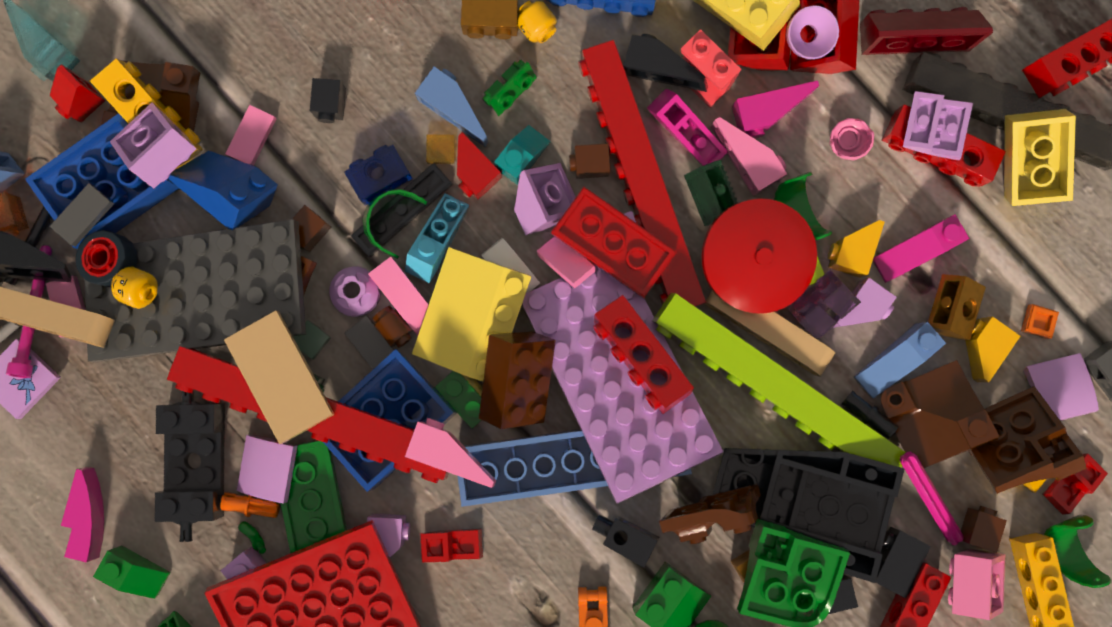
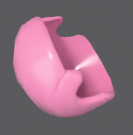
[829,118,874,161]

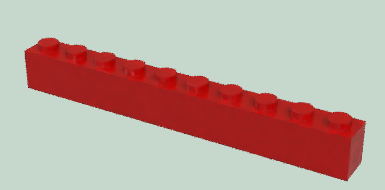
[578,40,706,307]
[167,346,449,483]

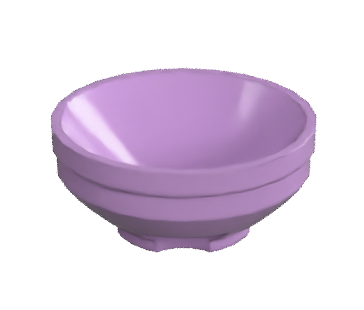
[786,6,839,59]
[329,266,381,317]

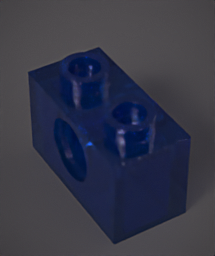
[344,144,413,206]

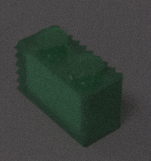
[684,160,738,226]

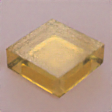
[426,135,455,164]

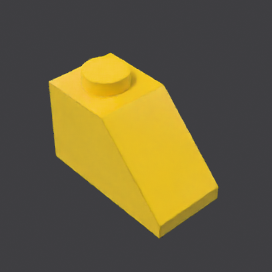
[827,220,885,278]
[965,316,1020,382]

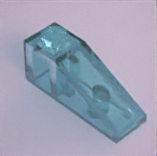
[3,0,81,81]

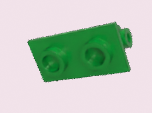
[482,60,537,116]

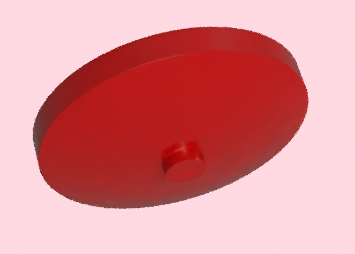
[701,199,817,314]

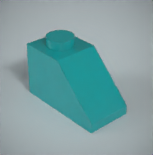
[494,125,551,185]

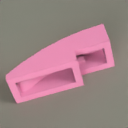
[368,257,429,336]

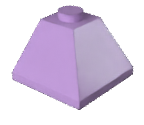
[514,163,576,235]

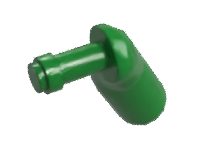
[238,521,266,554]

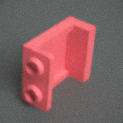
[681,29,742,108]

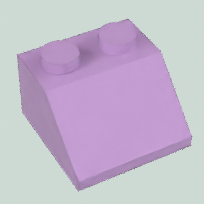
[110,102,196,189]

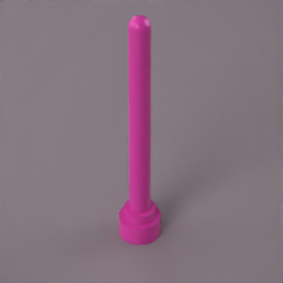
[6,245,52,378]

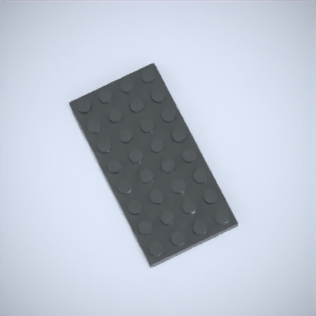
[85,219,306,362]

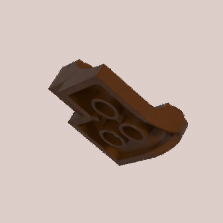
[101,60,201,132]
[881,360,1000,468]
[969,386,1087,494]
[659,484,761,544]

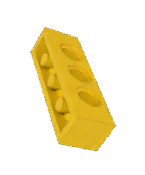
[90,58,203,170]
[1009,533,1074,627]

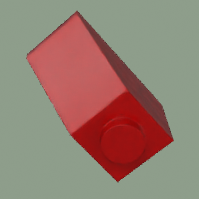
[50,64,105,123]
[457,132,502,200]

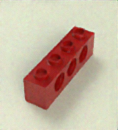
[1022,19,1112,98]
[881,104,1006,187]
[593,295,694,414]
[880,562,952,627]

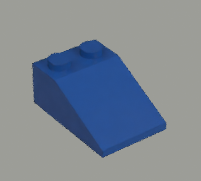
[168,151,278,231]

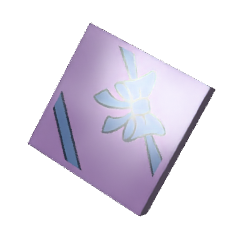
[0,339,61,419]

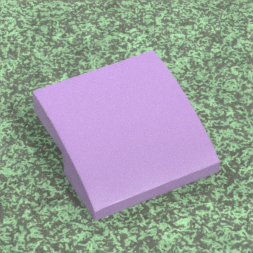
[903,91,973,160]
[1023,353,1099,421]
[237,435,298,504]

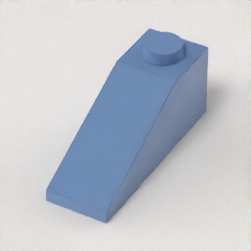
[415,67,488,147]
[854,322,946,398]

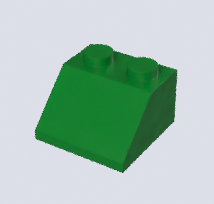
[632,562,711,627]

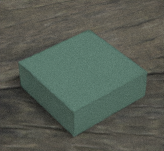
[294,320,331,360]

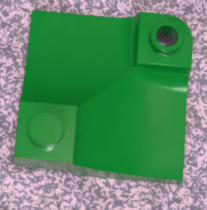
[737,519,850,627]

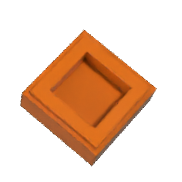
[1021,304,1059,339]

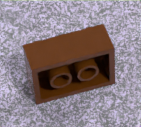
[479,331,556,429]

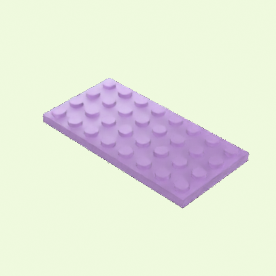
[522,264,723,504]

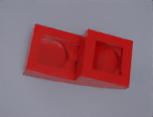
[1042,453,1108,515]
[420,529,483,562]

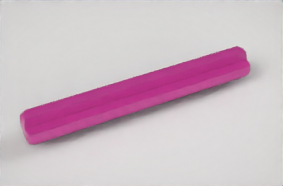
[900,451,964,545]

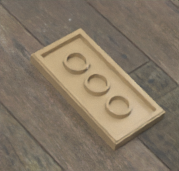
[224,310,335,444]

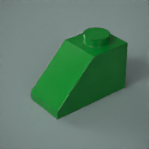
[93,545,171,599]

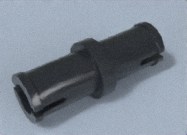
[842,390,899,440]

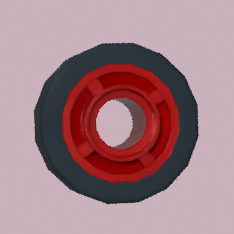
[76,230,137,287]

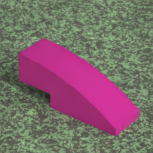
[61,467,104,563]

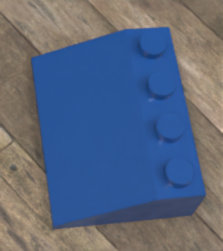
[25,113,179,249]
[323,349,457,492]

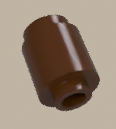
[372,305,413,348]

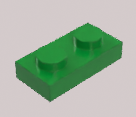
[435,371,482,429]

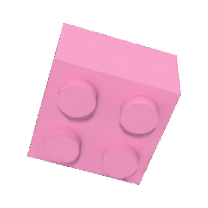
[948,549,1005,620]

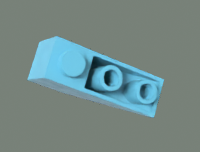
[404,193,469,283]

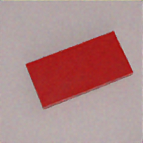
[551,187,677,299]

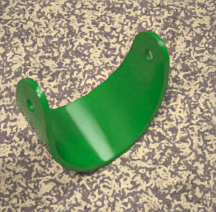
[774,171,832,240]
[362,189,427,259]
[1044,514,1111,588]

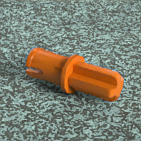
[220,492,280,518]

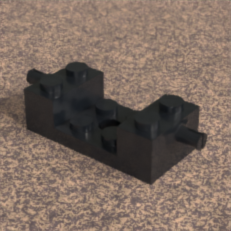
[155,390,225,542]

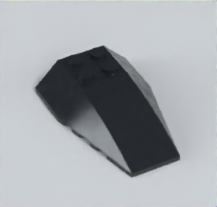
[713,448,904,583]

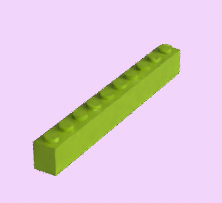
[652,293,906,467]

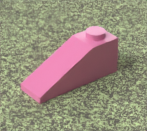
[711,117,787,196]
[405,418,496,488]

